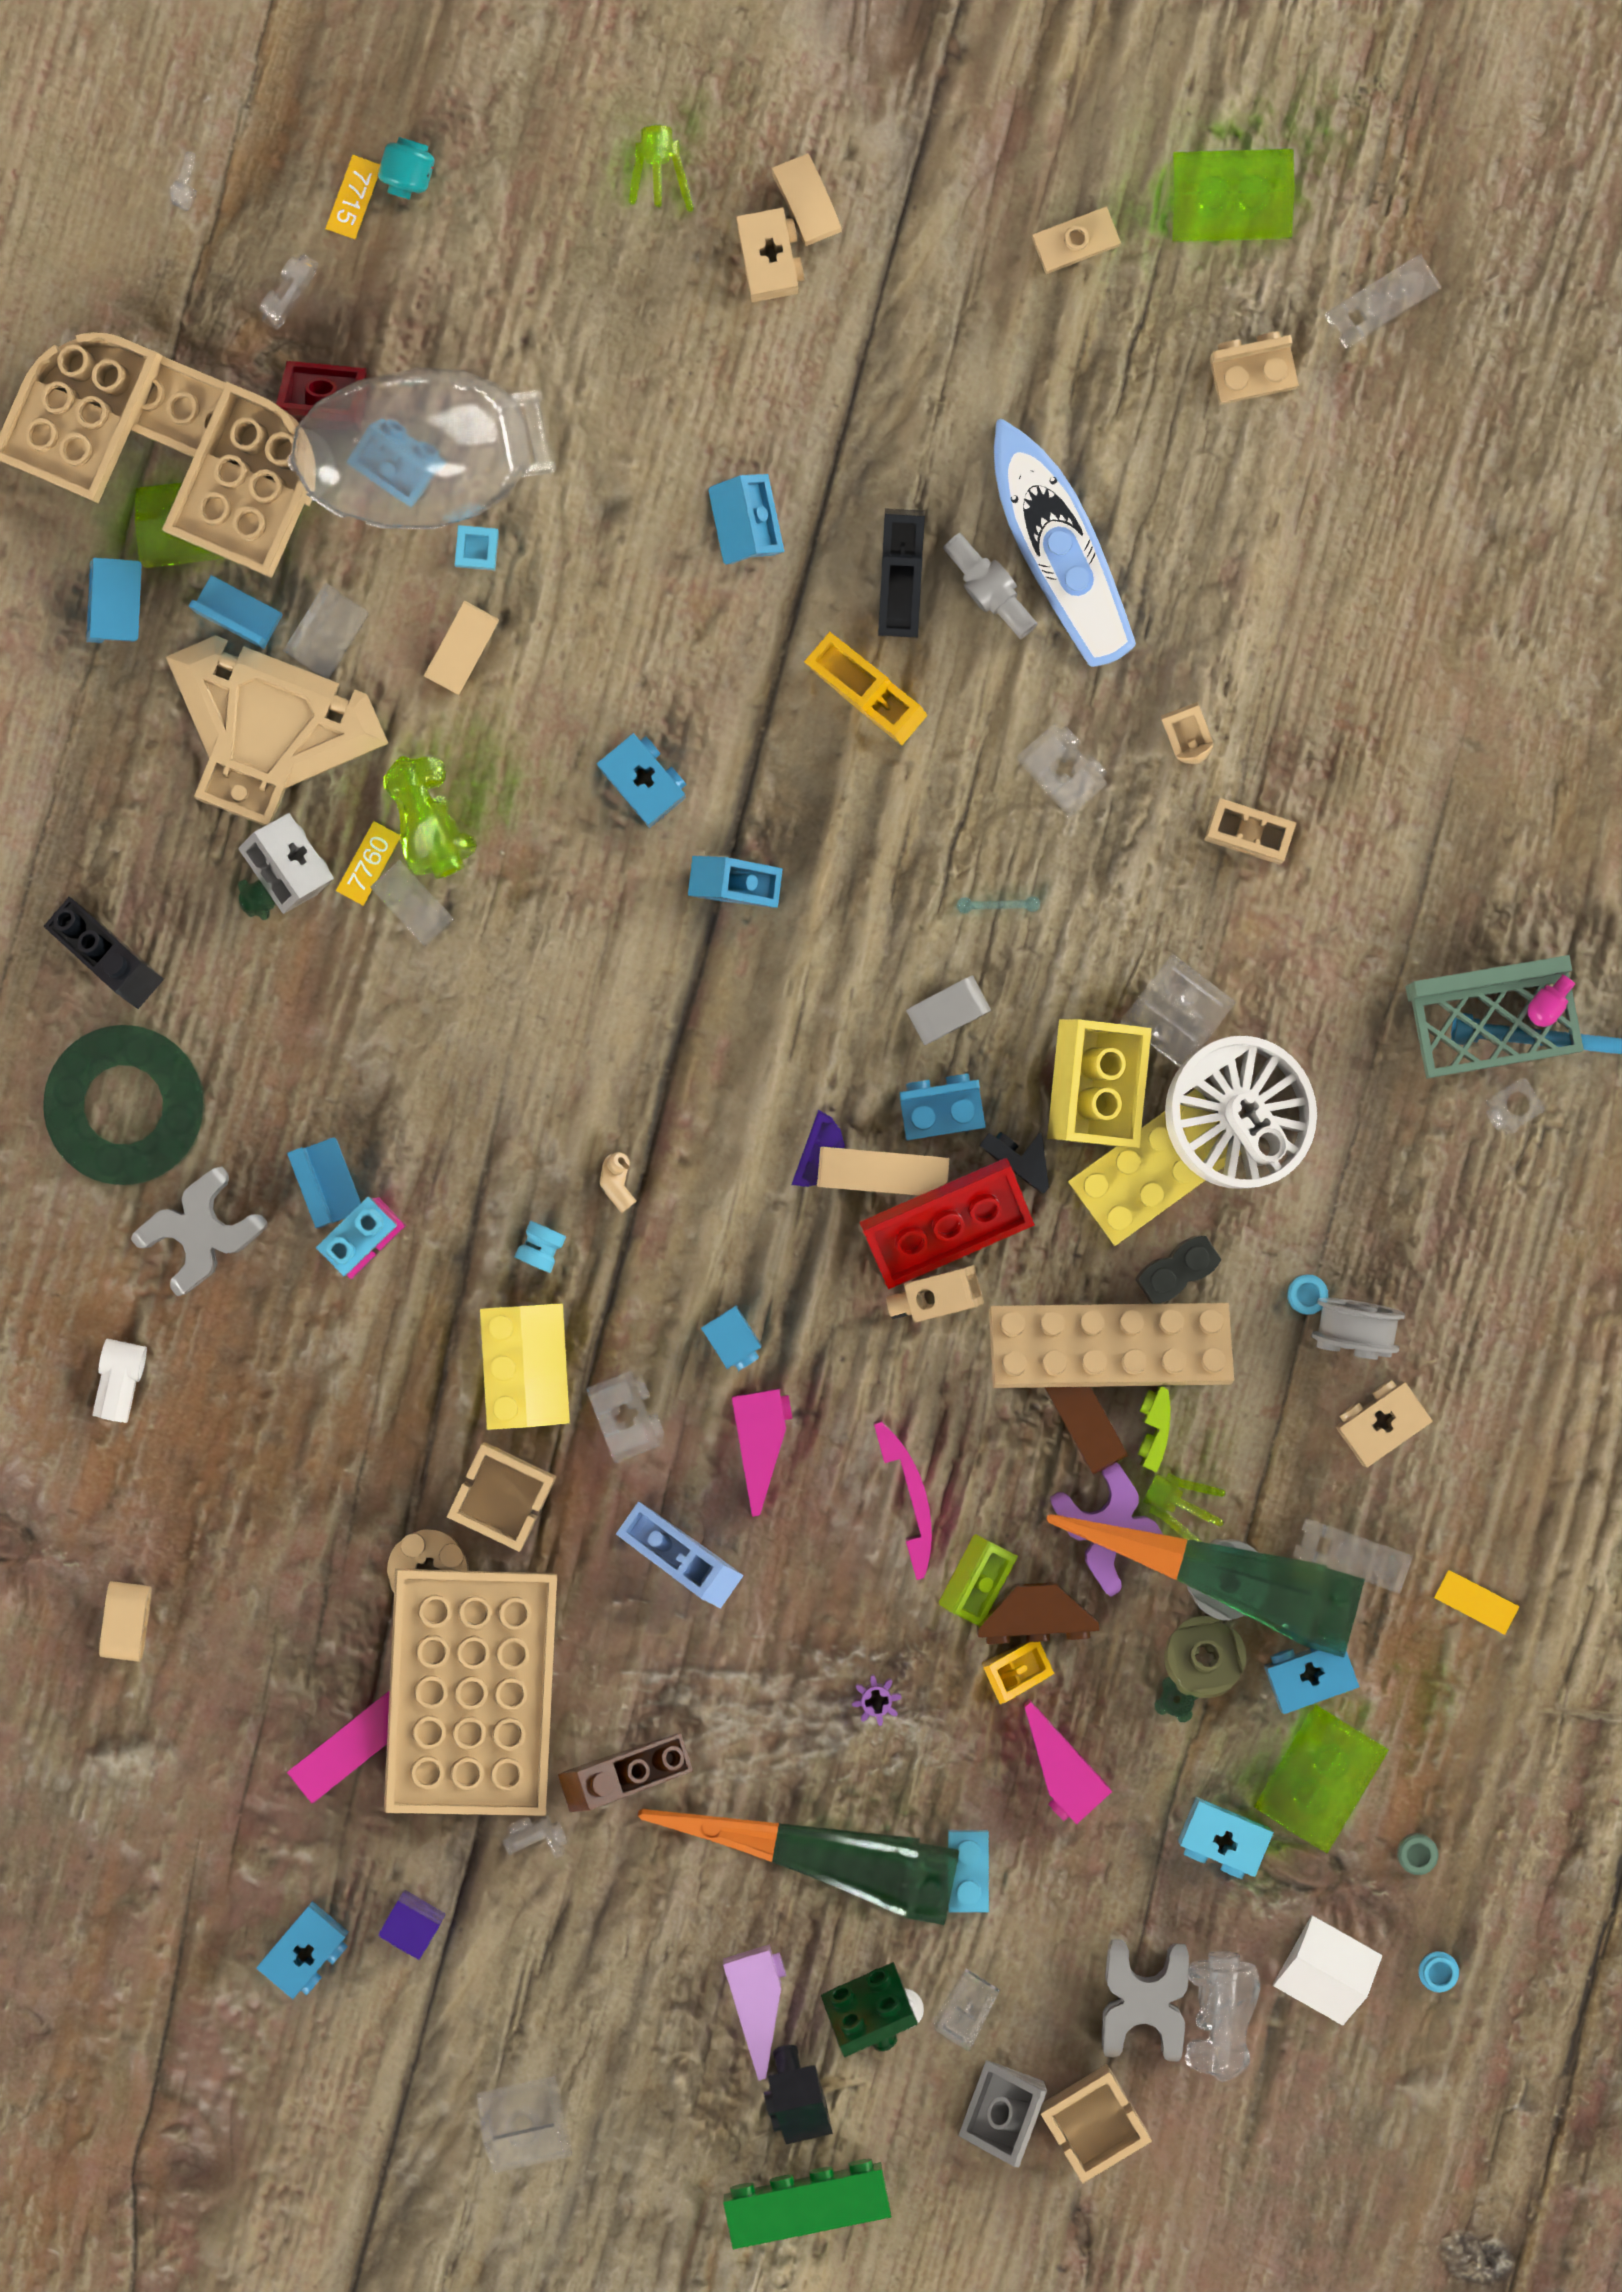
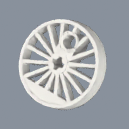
[1165,1036,1317,1189]

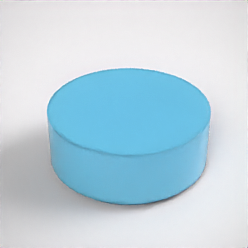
[1287,1275,1328,1315]

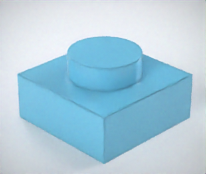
[455,525,499,571]

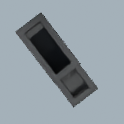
[878,508,925,638]

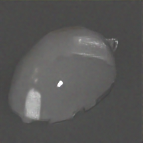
[288,367,556,529]

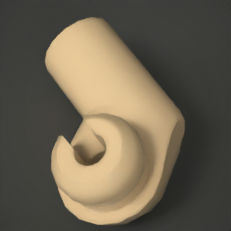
[599,1152,637,1214]

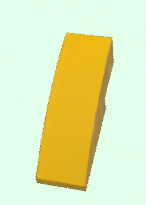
[804,632,928,745]

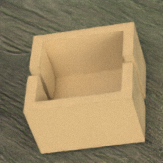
[447,1442,557,1552]
[1040,2064,1152,2184]

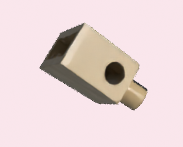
[886,1265,984,1323]

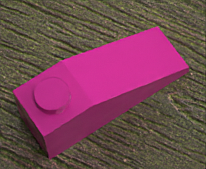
[732,1388,793,1517]
[1023,1699,1112,1825]

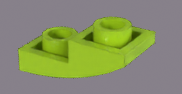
[1137,1386,1171,1473]

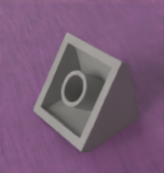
[958,2060,1047,2167]

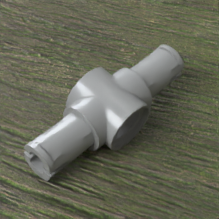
[943,533,1037,639]

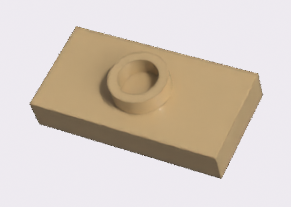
[1032,206,1121,274]

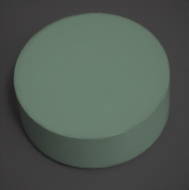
[1397,1833,1439,1875]

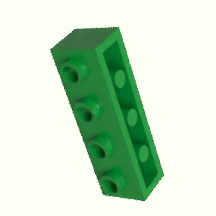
[723,2158,891,2250]

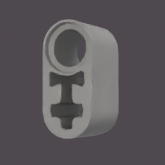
[906,975,992,1046]

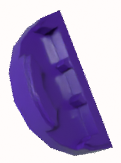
[791,1110,845,1187]

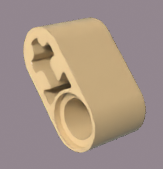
[99,1581,151,1662]

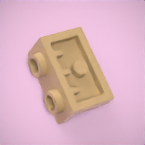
[1210,331,1299,405]

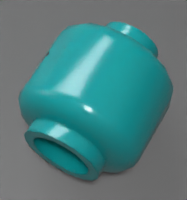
[378,137,435,199]

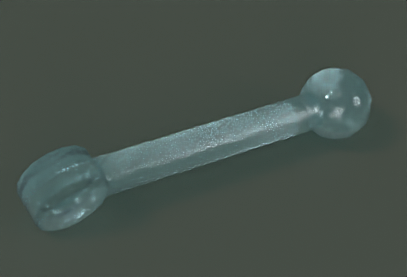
[957,896,1040,914]

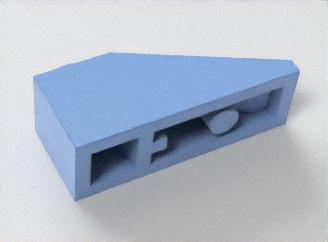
[616,1501,744,1608]

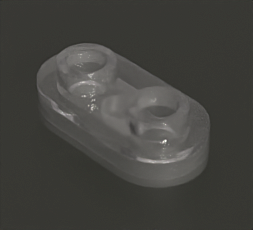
[259,254,318,330]

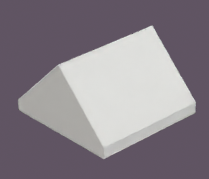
[1272,1915,1382,2025]

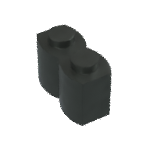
[1135,1236,1222,1304]

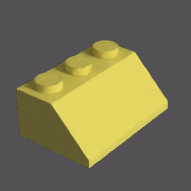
[1047,1019,1152,1148]
[480,1303,570,1430]

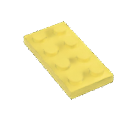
[1067,1089,1241,1246]

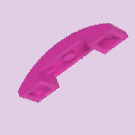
[873,1421,932,1580]

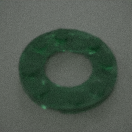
[43,1025,205,1185]

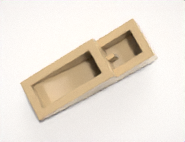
[817,1147,950,1196]

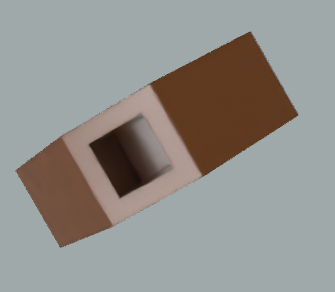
[977,1582,1099,1644]

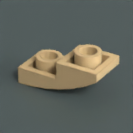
[772,153,842,247]
[424,600,499,695]

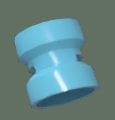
[514,1220,567,1273]

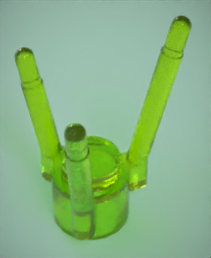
[628,125,694,212]
[1143,1473,1226,1551]

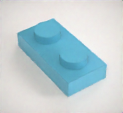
[948,1830,989,1912]

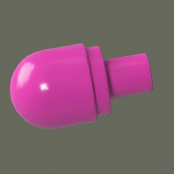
[1528,974,1575,1027]

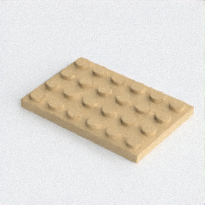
[384,1569,557,1816]

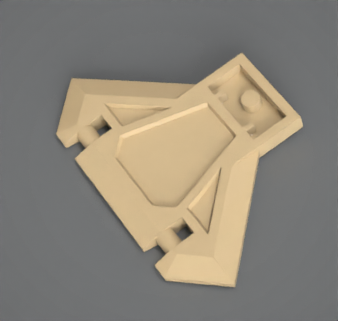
[166,635,388,826]

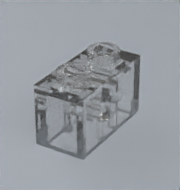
[1017,723,1107,819]
[586,1370,665,1463]

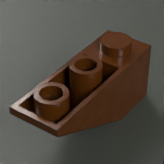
[558,1733,693,1812]

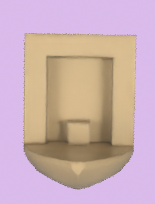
[1161,702,1214,764]

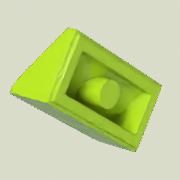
[939,1534,1018,1625]

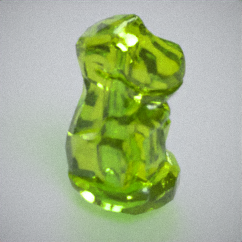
[383,756,478,879]

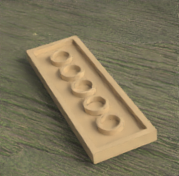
[989,1303,1234,1388]

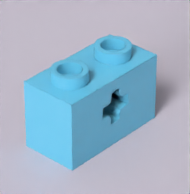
[1178,1797,1274,1879]

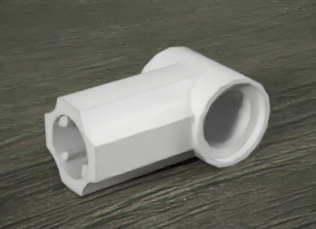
[92,1338,147,1423]

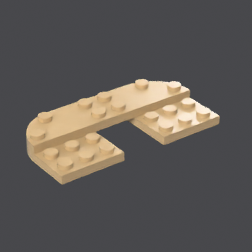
[0,332,317,578]

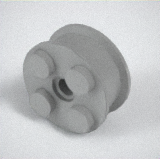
[1311,1298,1405,1359]

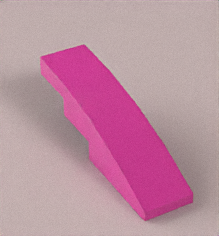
[287,1690,390,1804]

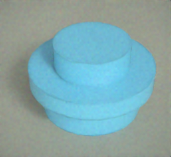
[1418,1951,1459,1992]

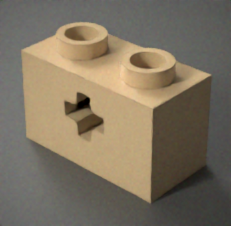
[736,208,805,303]
[1204,798,1296,865]
[1335,1379,1433,1468]

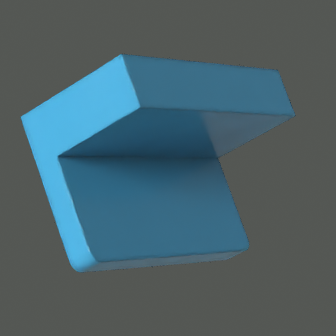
[708,474,785,564]
[86,558,142,643]
[189,575,283,649]
[287,1138,361,1228]

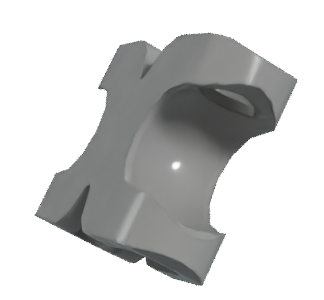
[131,1166,268,1296]
[1102,1939,1189,2062]

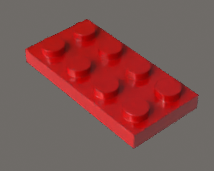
[859,1157,1035,1290]

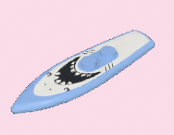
[994,419,1136,667]

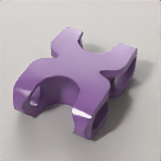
[1050,1462,1163,1597]

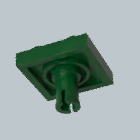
[821,1962,918,2058]

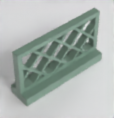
[1405,955,1584,1079]

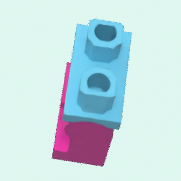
[316,1197,406,1280]

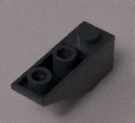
[43,896,164,1009]

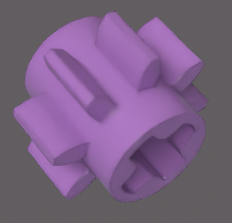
[852,1674,901,1726]

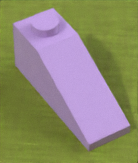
[723,1944,786,2081]

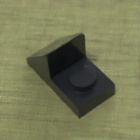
[979,1131,1049,1194]

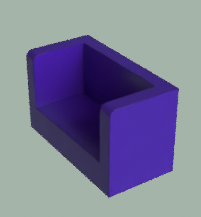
[379,1890,446,1960]

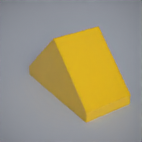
[981,1642,1055,1704]

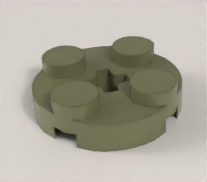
[1164,1616,1246,1698]

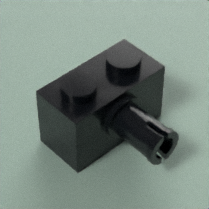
[764,2045,833,2145]

